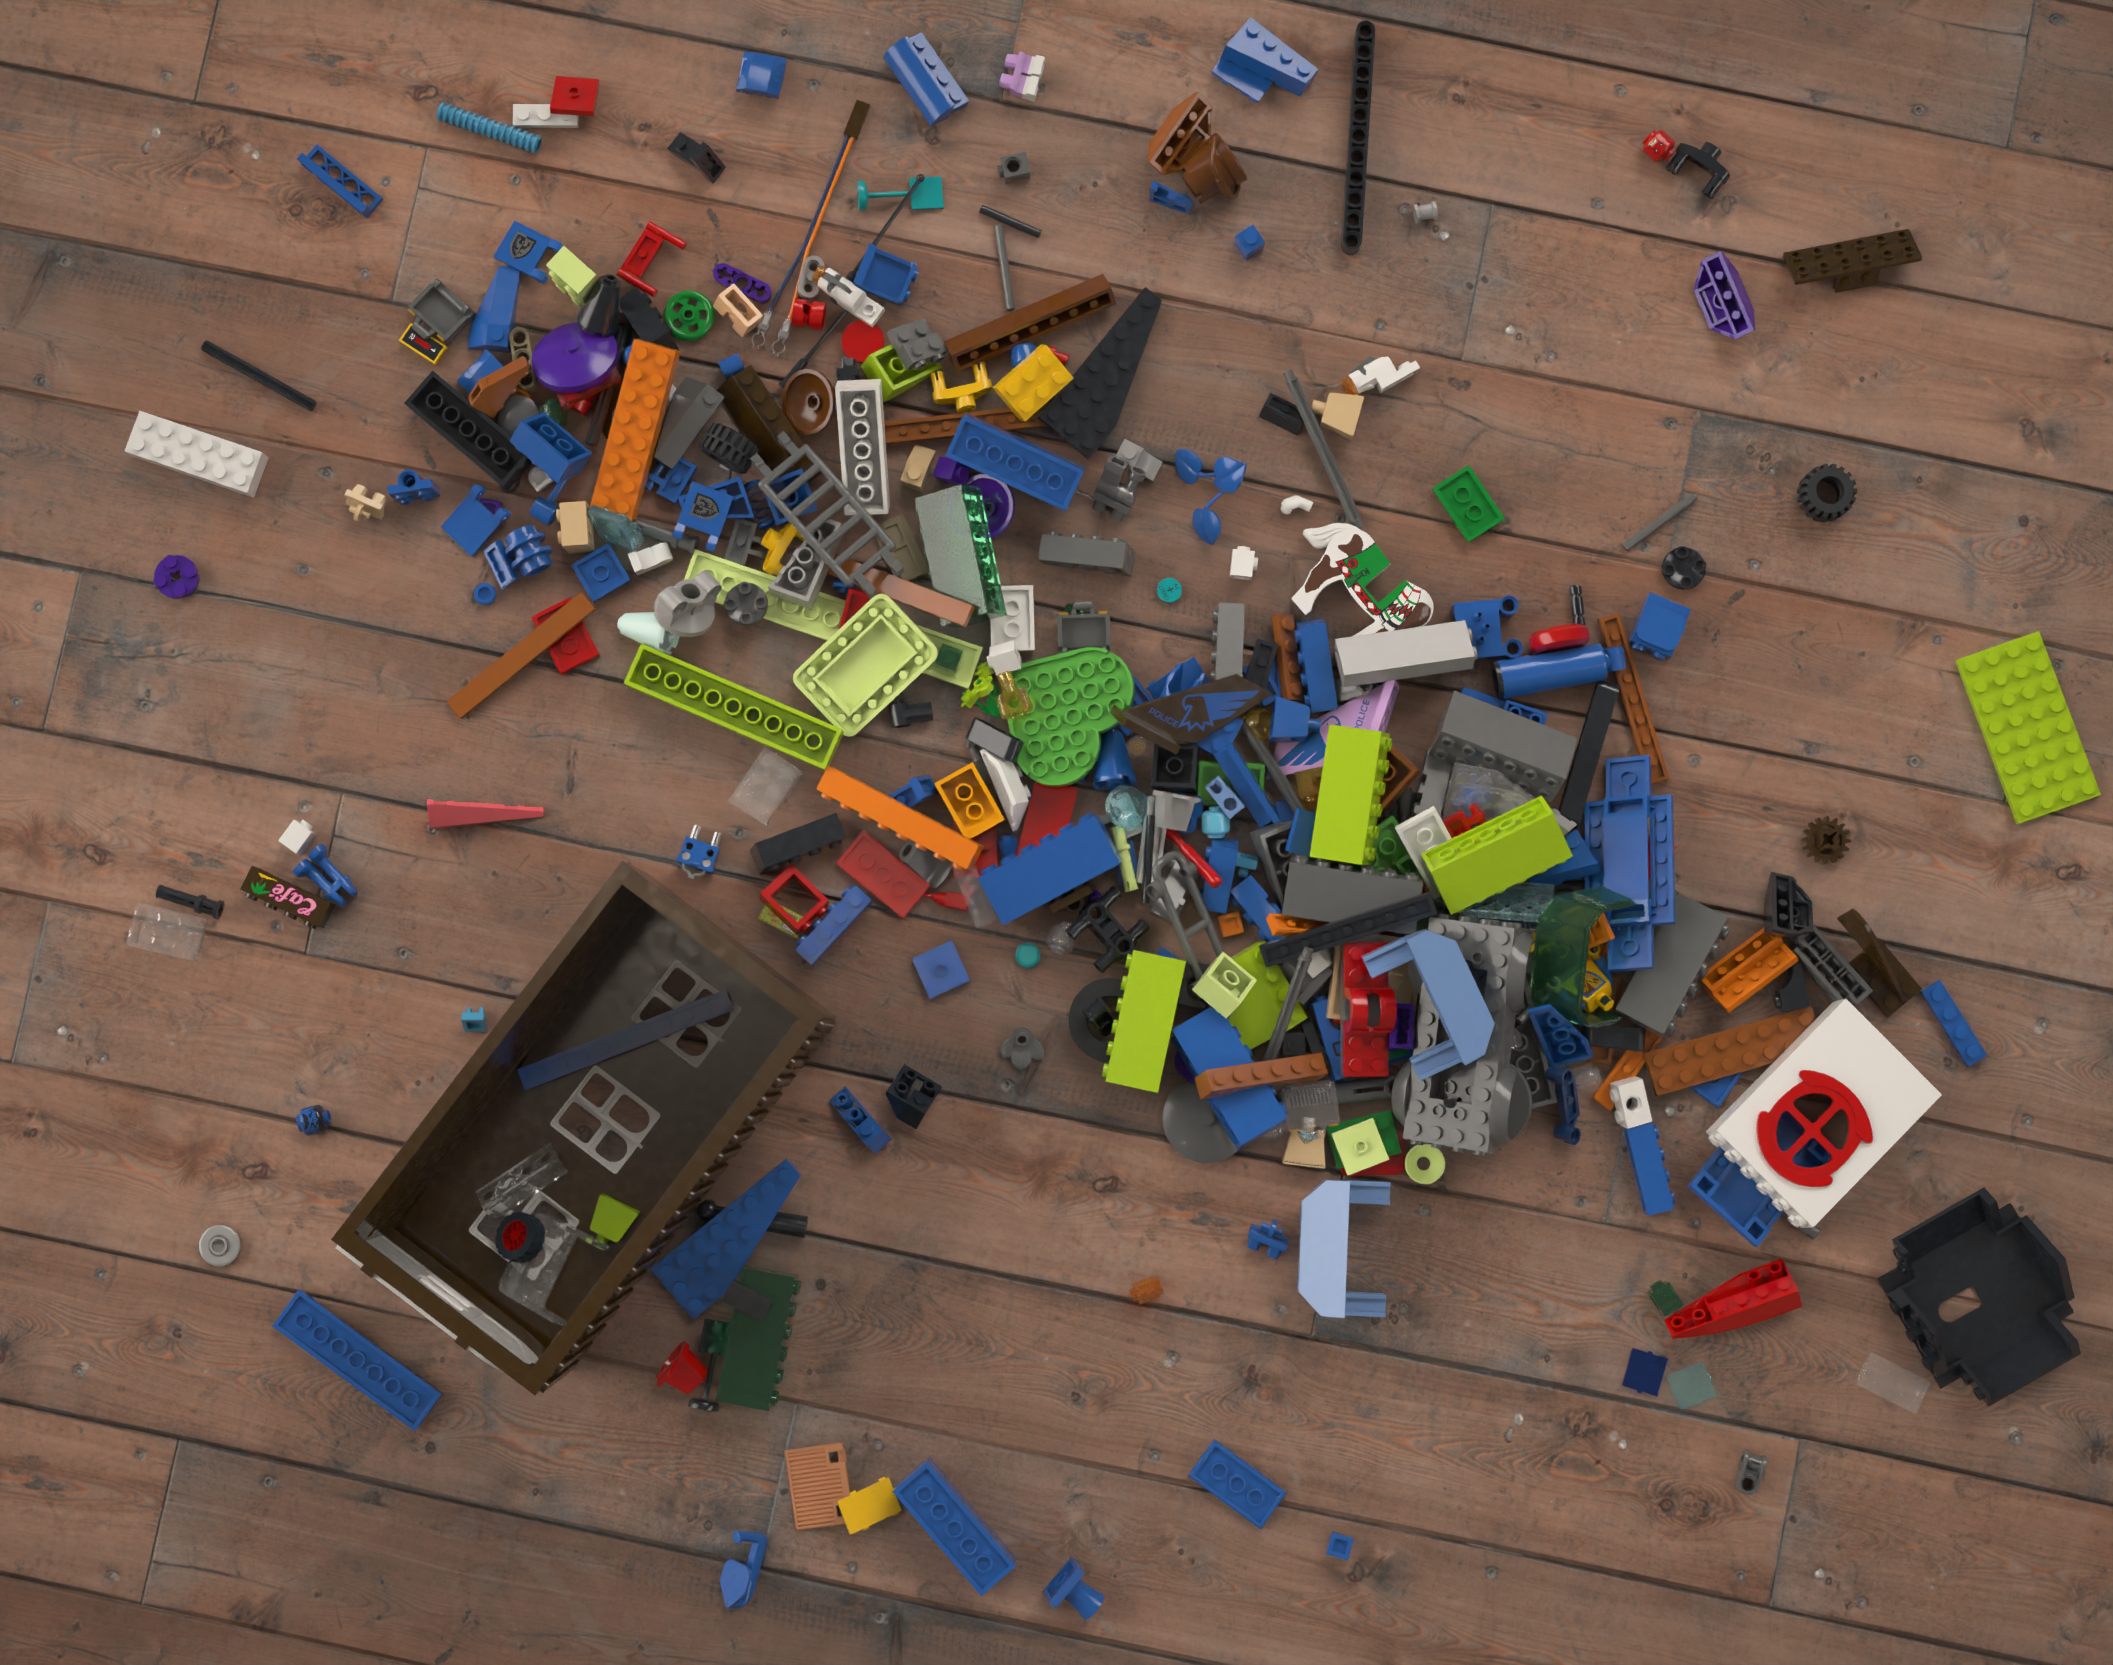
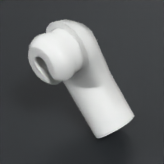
[1281,495,1313,514]

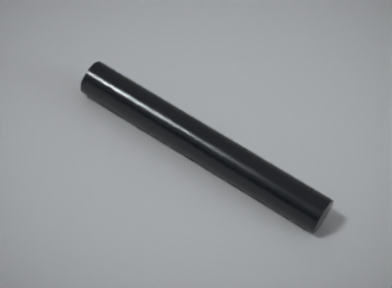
[979,205,1042,238]

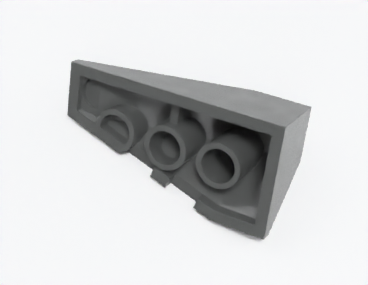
[654,377,724,470]
[1250,820,1296,911]

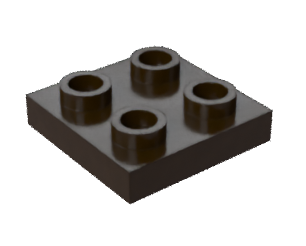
[1049,882,1092,913]

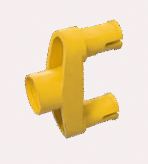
[930,361,993,413]
[761,522,805,576]

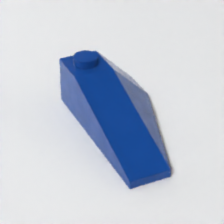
[468,266,521,353]
[1528,1004,1594,1067]

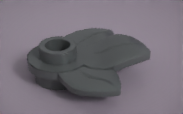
[1000,1027,1044,1071]

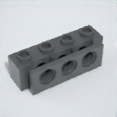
[1790,924,1873,1006]

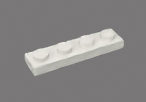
[1136,796,1166,884]

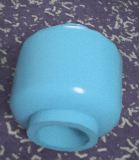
[1201,806,1230,838]

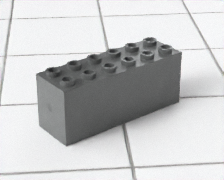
[1429,690,1578,802]
[1282,854,1423,935]
[1616,893,1730,1040]

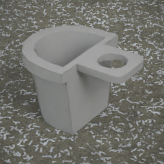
[1152,790,1201,831]

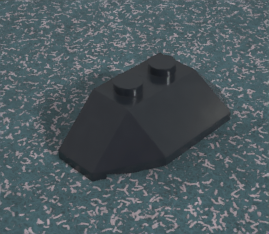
[1764,872,1813,938]

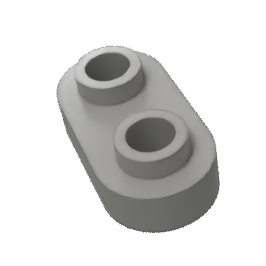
[797,256,825,299]

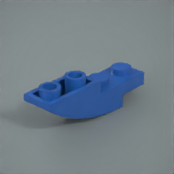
[1460,687,1548,725]

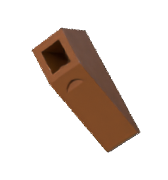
[468,356,530,418]

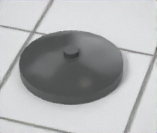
[1163,1080,1238,1163]

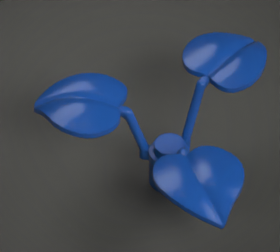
[1175,448,1247,545]

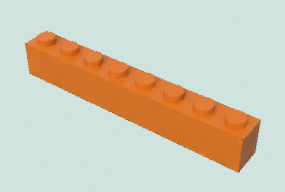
[816,766,984,872]

